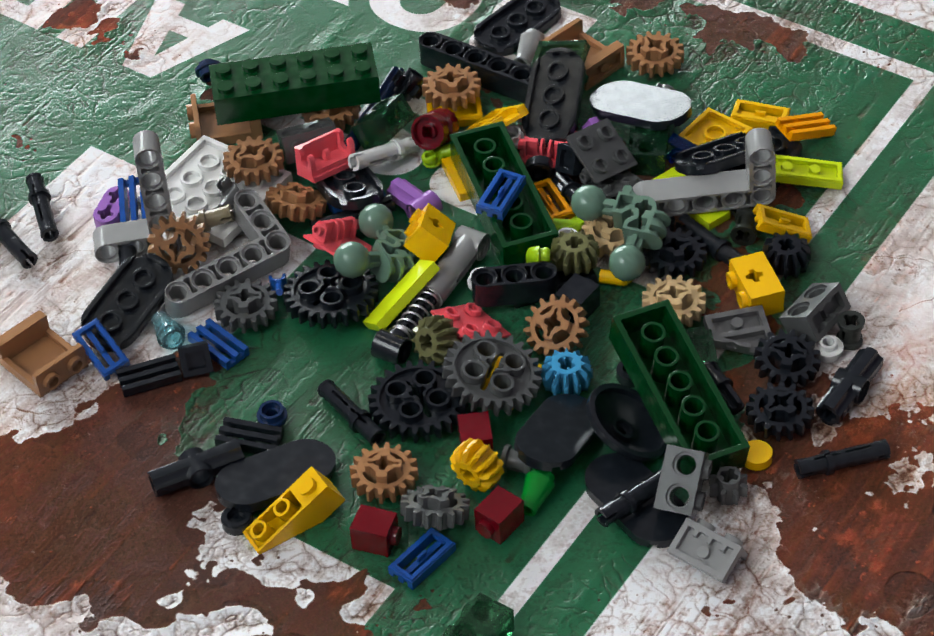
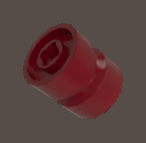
[411,108,459,150]

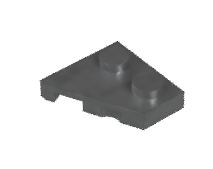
[703,305,771,355]

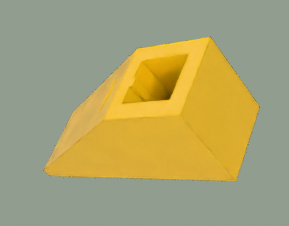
[242,466,345,554]

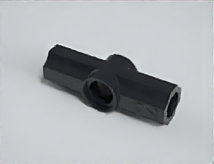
[816,347,884,426]
[147,439,245,497]

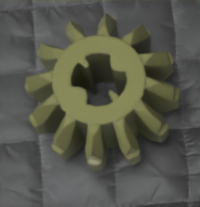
[550,229,599,276]
[411,315,462,366]

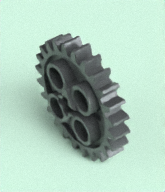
[442,330,542,417]

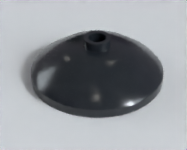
[586,383,666,461]

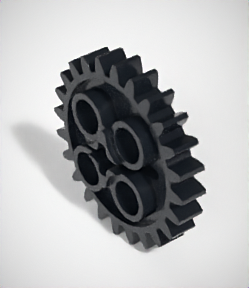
[283,259,379,329]
[368,359,468,444]

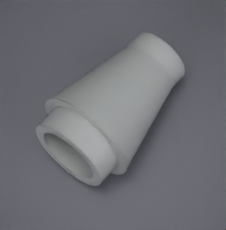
[514,28,545,66]

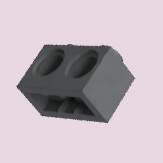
[276,117,336,165]
[779,282,851,342]
[653,444,713,517]

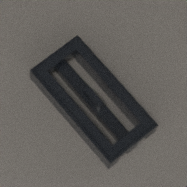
[116,353,183,398]
[214,417,284,454]

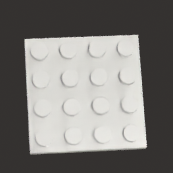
[137,135,293,248]

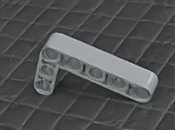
[632,128,776,217]
[93,130,178,263]
[164,189,291,318]

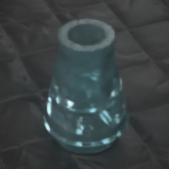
[151,311,185,350]

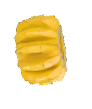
[450,438,504,492]

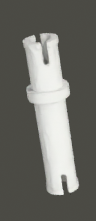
[347,135,422,171]

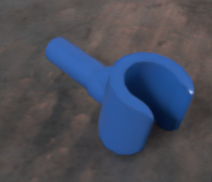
[269,273,287,296]

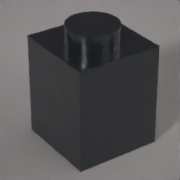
[555,273,600,324]

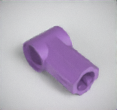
[386,177,443,219]

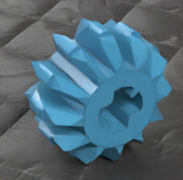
[541,348,593,396]

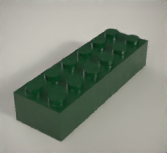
[209,42,381,125]
[449,121,559,266]
[609,299,750,480]

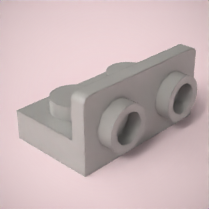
[667,517,748,584]

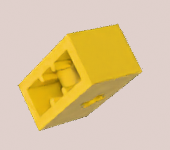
[403,203,456,262]
[726,251,785,316]

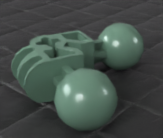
[571,185,671,281]
[333,203,417,283]

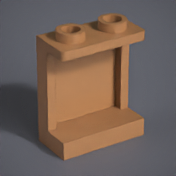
[541,18,624,91]
[186,94,263,145]
[0,310,88,398]

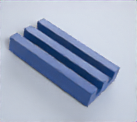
[476,169,526,221]
[118,175,146,222]
[72,318,131,381]
[187,318,250,370]
[388,527,456,590]

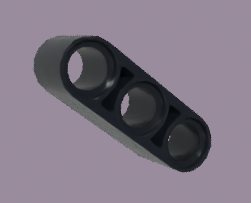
[471,261,558,307]

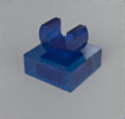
[666,133,696,164]

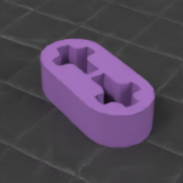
[93,186,130,228]

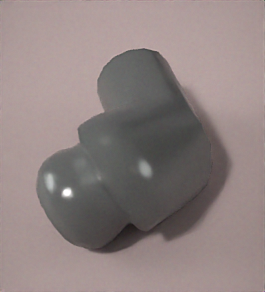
[216,176,239,209]

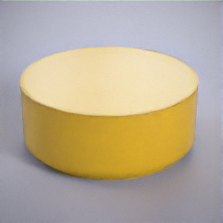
[745,440,773,471]

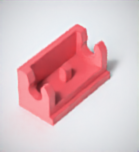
[294,128,355,184]

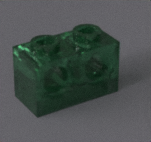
[350,93,415,150]
[627,125,670,176]
[442,593,515,636]

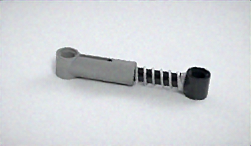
[371,225,490,366]

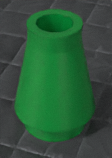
[521,468,555,516]

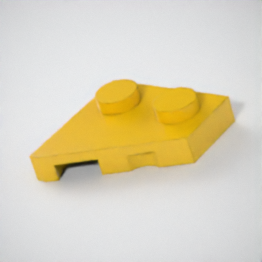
[464,104,529,131]

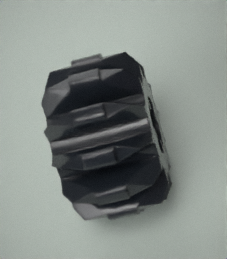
[761,230,811,280]

